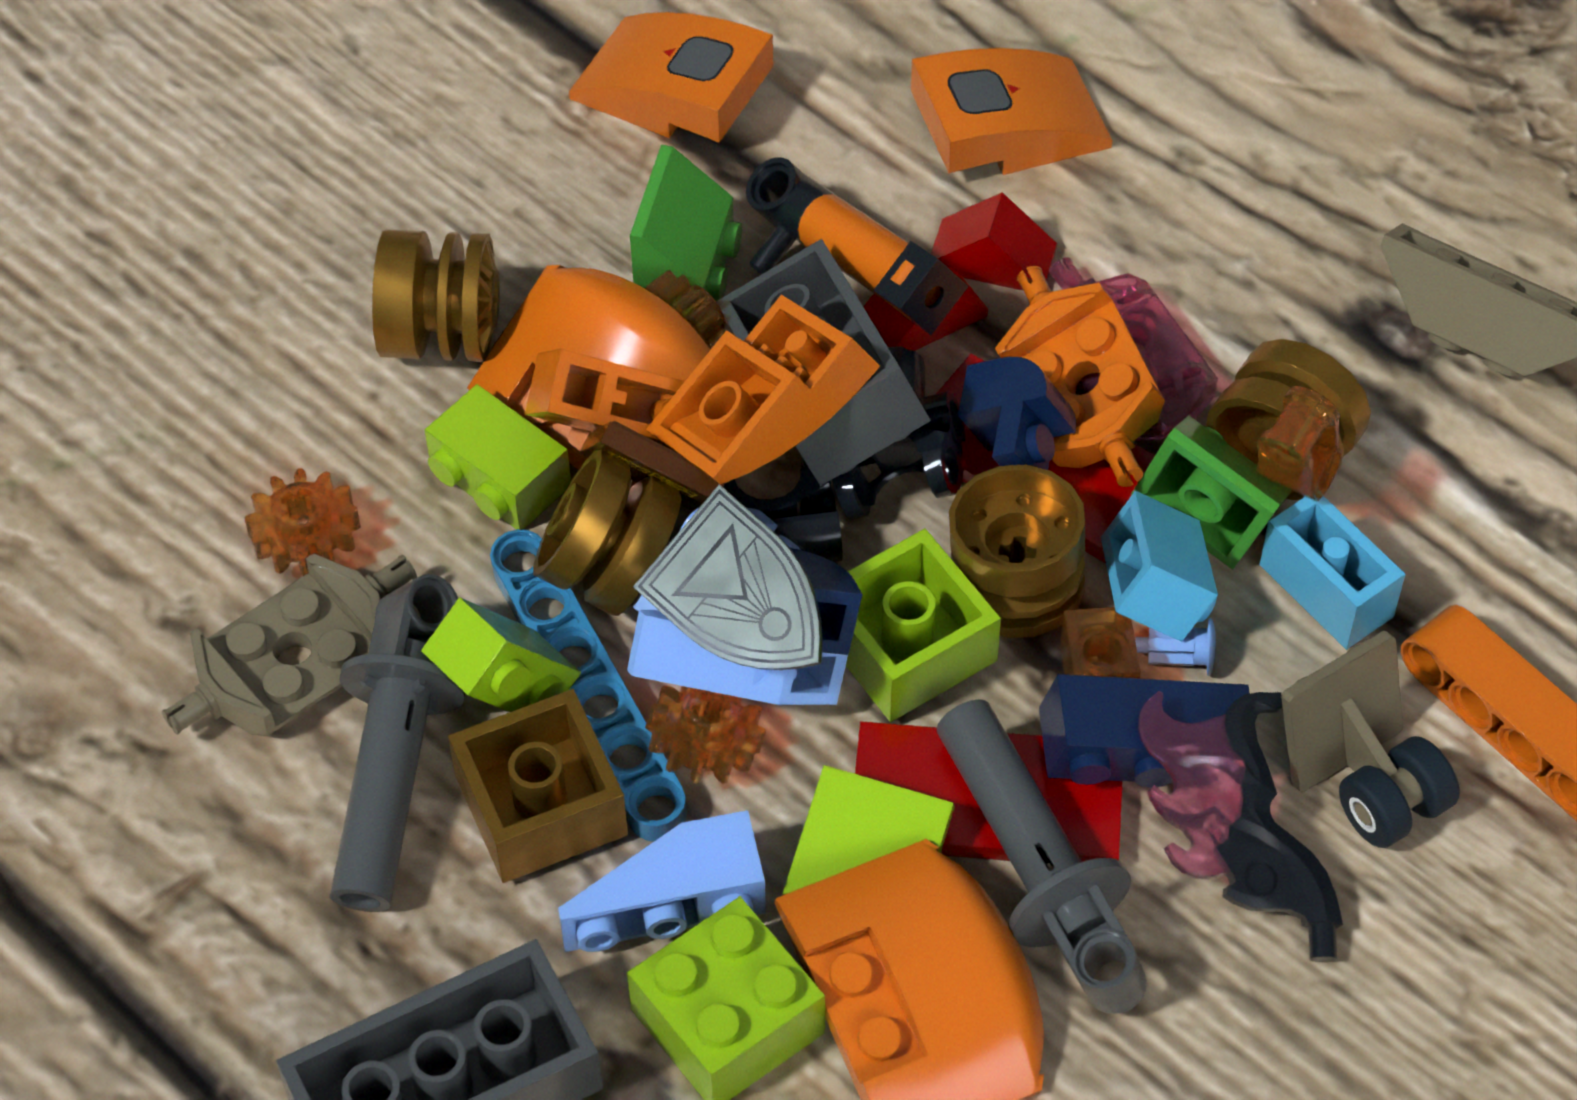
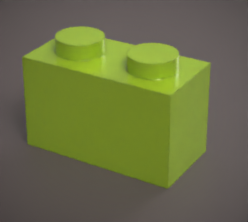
[424,384,571,530]
[421,597,581,712]

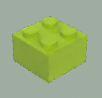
[846,528,1001,723]
[627,896,825,1100]

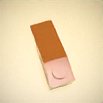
[524,348,685,447]

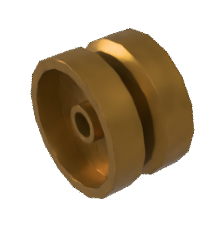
[1206,339,1371,501]
[533,450,682,616]

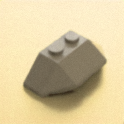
[1380,223,1577,376]

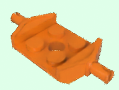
[995,266,1165,487]

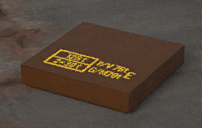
[579,421,725,511]

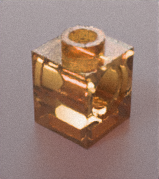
[1060,607,1141,679]

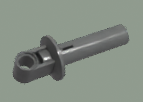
[330,574,465,912]
[937,699,1147,1014]

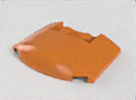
[467,265,711,489]
[774,839,1044,1100]

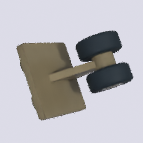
[1281,631,1460,848]

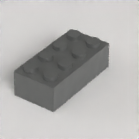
[716,239,931,486]
[276,938,603,1100]

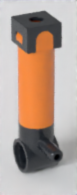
[746,157,968,335]

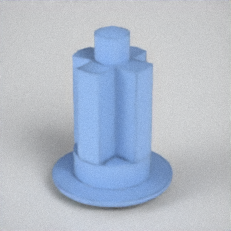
[1133,618,1216,676]

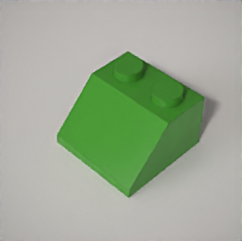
[630,145,742,325]
[1131,415,1292,570]

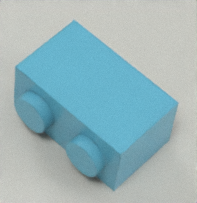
[1259,489,1405,650]
[1101,491,1218,642]

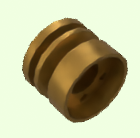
[372,229,500,362]
[949,465,1085,638]

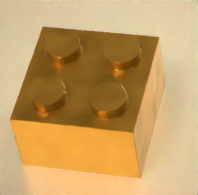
[448,688,628,883]

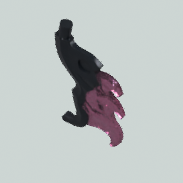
[1138,691,1343,962]

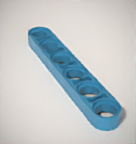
[490,529,687,841]

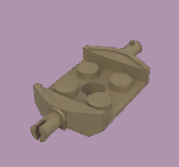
[162,553,417,736]

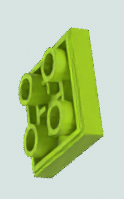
[783,765,955,895]

